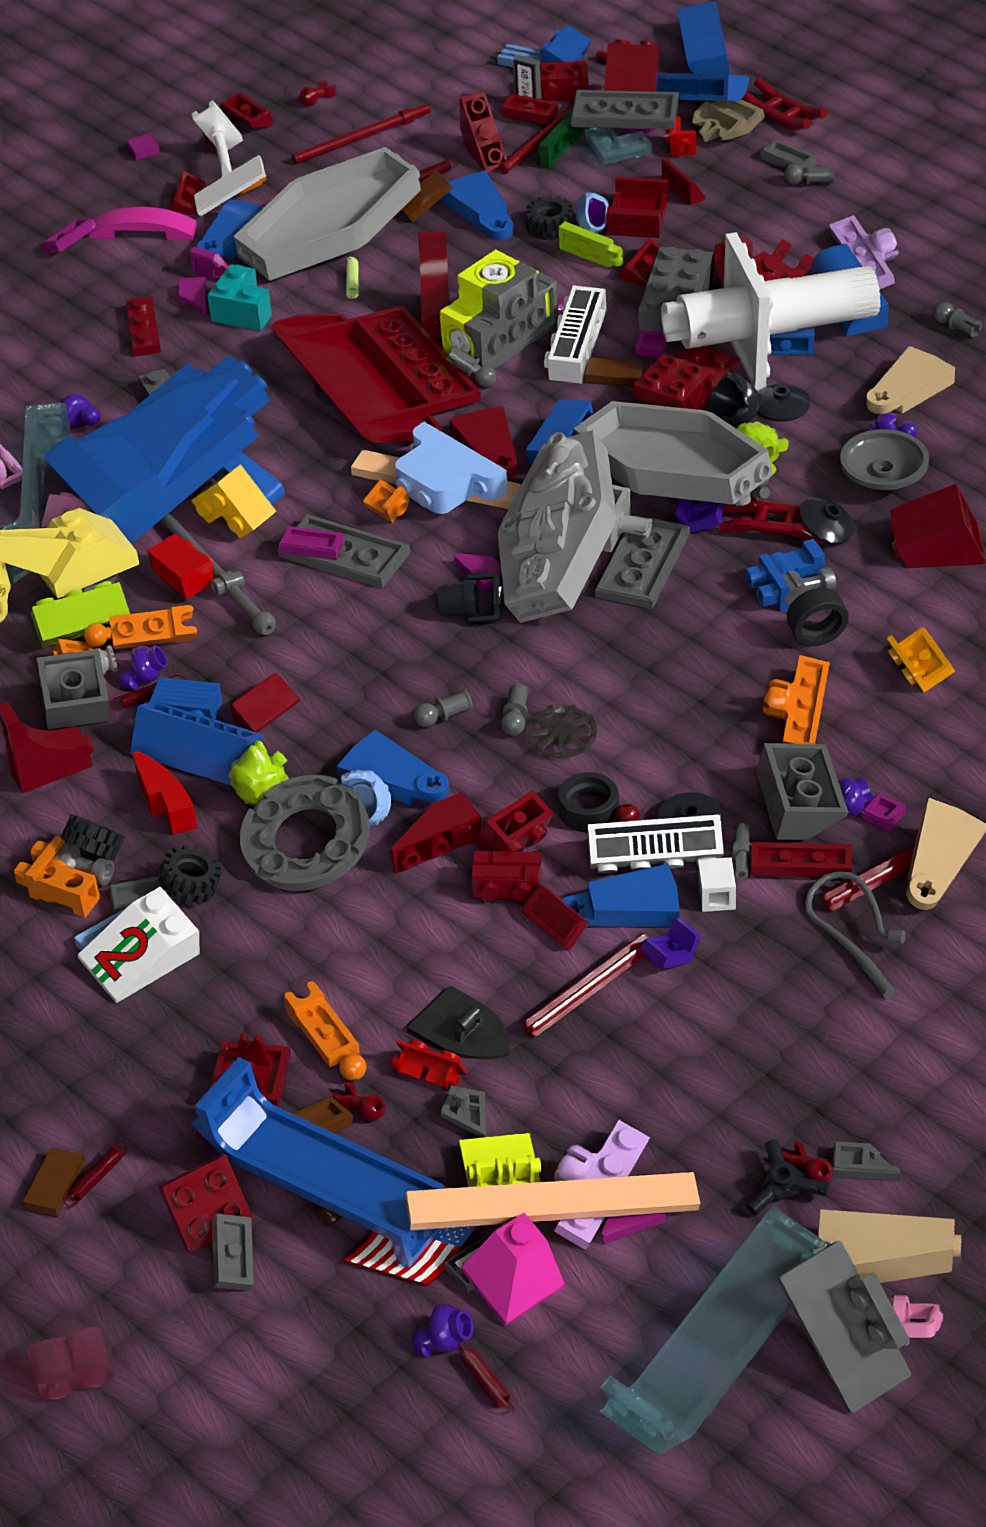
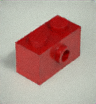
[147,533,214,600]

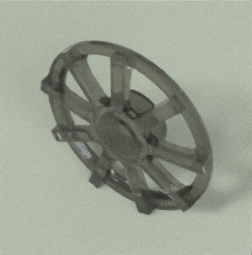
[526,704,597,758]

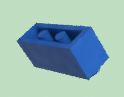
[526,399,594,467]

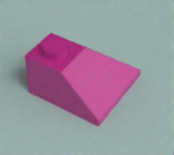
[461,1212,565,1326]

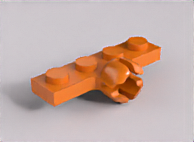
[763,655,830,744]

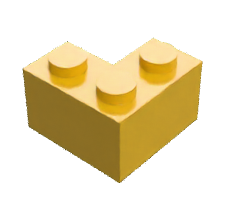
[191,464,276,538]

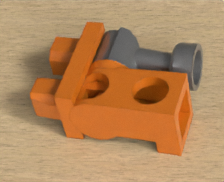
[14,836,114,918]

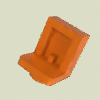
[363,479,410,523]

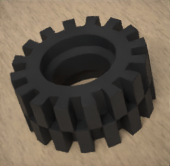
[525,195,574,241]
[60,814,125,861]
[158,845,221,905]

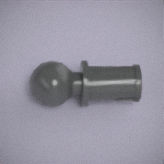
[784,163,834,185]
[933,302,982,338]
[446,345,497,387]
[501,684,529,736]
[414,690,473,727]

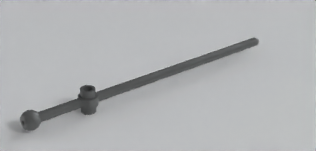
[161,513,276,635]

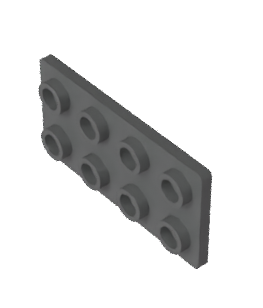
[778,1241,911,1412]

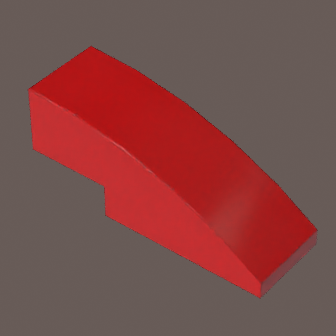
[132,751,197,835]

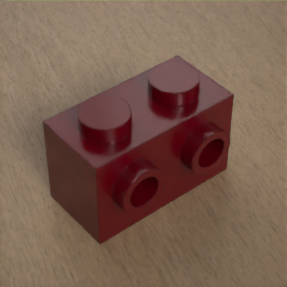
[540,61,589,101]
[476,790,554,852]

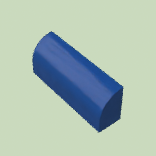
[677,1,731,75]
[656,73,749,101]
[806,244,889,337]
[130,701,263,786]

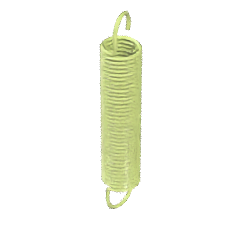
[346,257,358,298]

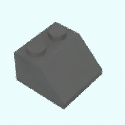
[37,649,110,730]

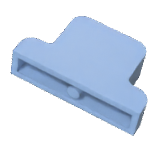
[395,422,508,514]

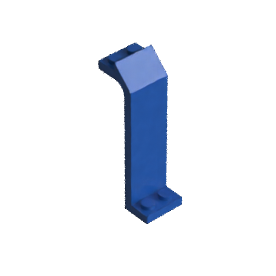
[191,1058,445,1268]

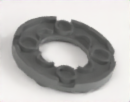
[240,775,370,891]

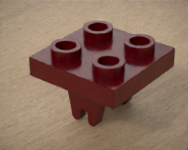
[209,1033,291,1107]
[158,1154,254,1253]

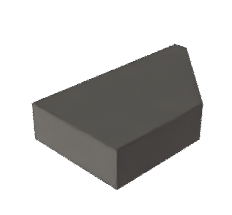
[832,1141,900,1182]

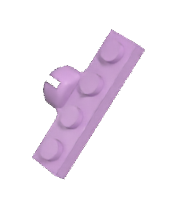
[829,215,899,289]
[554,1120,650,1250]

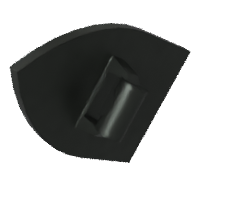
[407,986,510,1059]

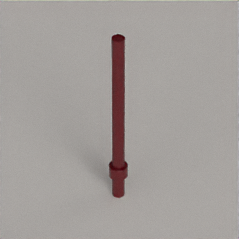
[500,89,593,174]
[292,103,431,164]

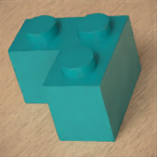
[208,264,272,331]

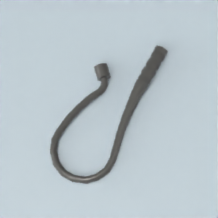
[805,871,905,999]

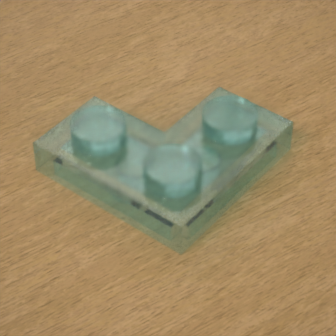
[585,127,652,165]

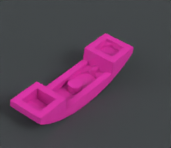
[89,207,197,240]

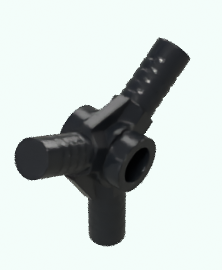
[746,1140,830,1216]

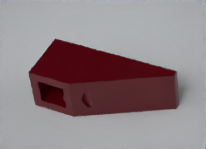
[391,792,481,874]

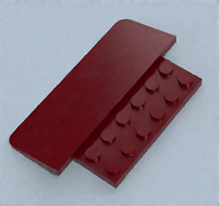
[272,305,481,443]

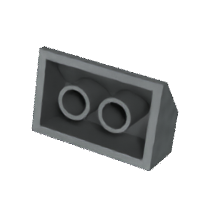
[756,743,848,840]

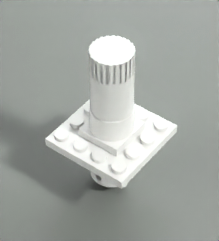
[661,232,880,391]

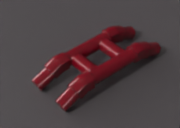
[741,77,828,130]
[719,498,824,546]

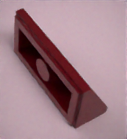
[220,92,274,128]
[661,158,706,205]
[168,171,206,215]
[618,238,661,286]
[231,673,300,733]

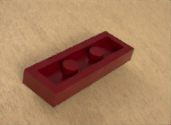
[126,296,161,357]
[751,842,852,877]

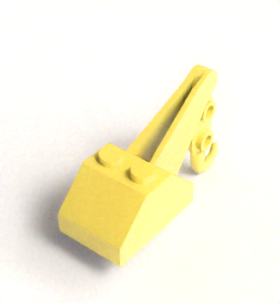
[0,508,139,623]

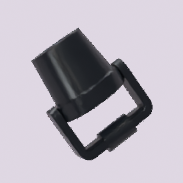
[438,572,504,624]

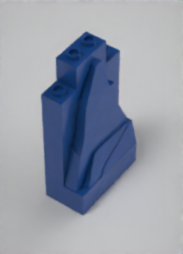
[43,354,271,544]

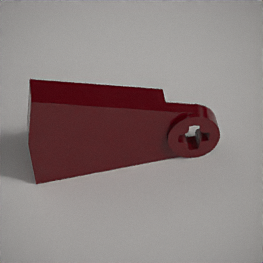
[449,406,518,479]

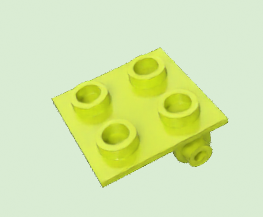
[459,1133,541,1187]

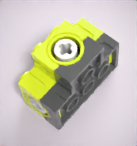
[440,250,558,369]

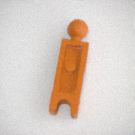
[84,605,197,649]
[284,981,367,1081]

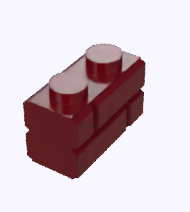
[472,851,542,902]

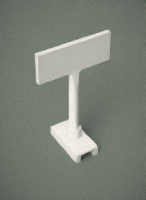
[192,101,266,216]

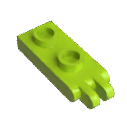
[559,222,623,267]

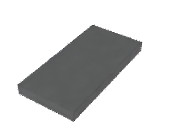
[571,90,679,129]
[278,514,411,589]
[595,515,690,609]

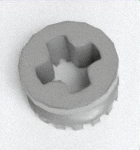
[96,645,117,675]

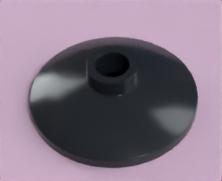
[757,384,810,422]
[799,496,854,545]

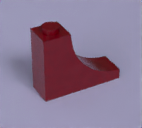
[418,231,451,338]
[0,702,94,794]

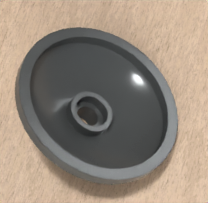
[840,429,929,491]

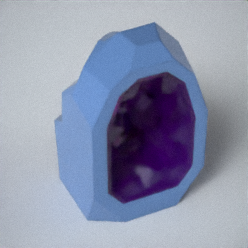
[576,193,609,234]

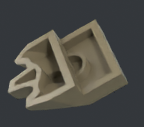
[692,100,765,142]

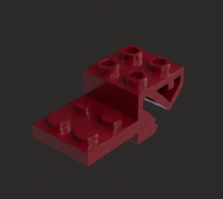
[633,346,741,411]

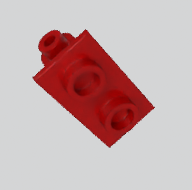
[392,1040,468,1090]

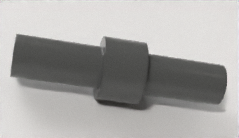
[732,823,752,880]

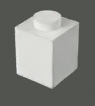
[698,858,736,912]

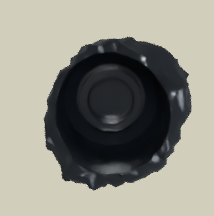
[706,371,760,427]

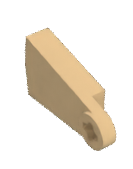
[866,346,955,414]
[906,798,986,910]

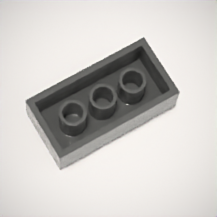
[638,247,713,343]

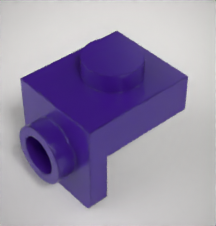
[675,498,724,533]
[640,918,700,969]

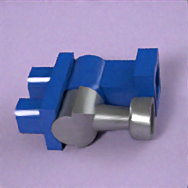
[745,539,836,612]

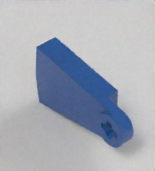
[440,170,514,240]
[197,199,264,259]
[337,729,449,805]
[562,864,679,927]

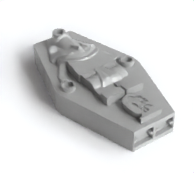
[234,147,421,281]
[573,401,772,506]
[498,430,617,623]

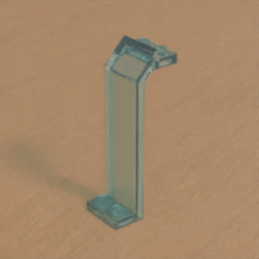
[0,403,72,586]
[601,1205,831,1455]

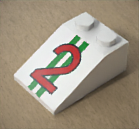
[78,887,200,1003]

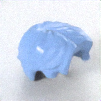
[341,770,391,827]

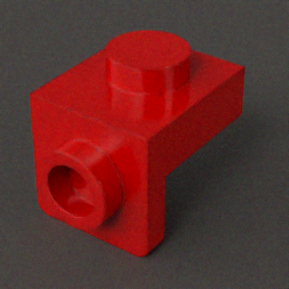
[665,116,696,156]

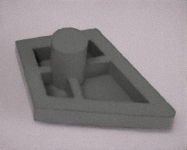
[441,1086,487,1138]

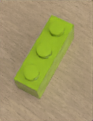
[31,581,130,648]

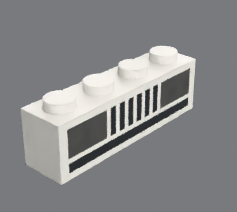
[544,285,606,384]
[587,815,724,874]

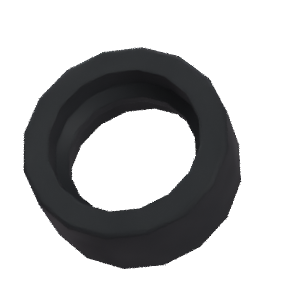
[786,588,849,646]
[557,772,619,832]

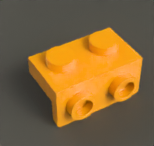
[887,626,956,693]

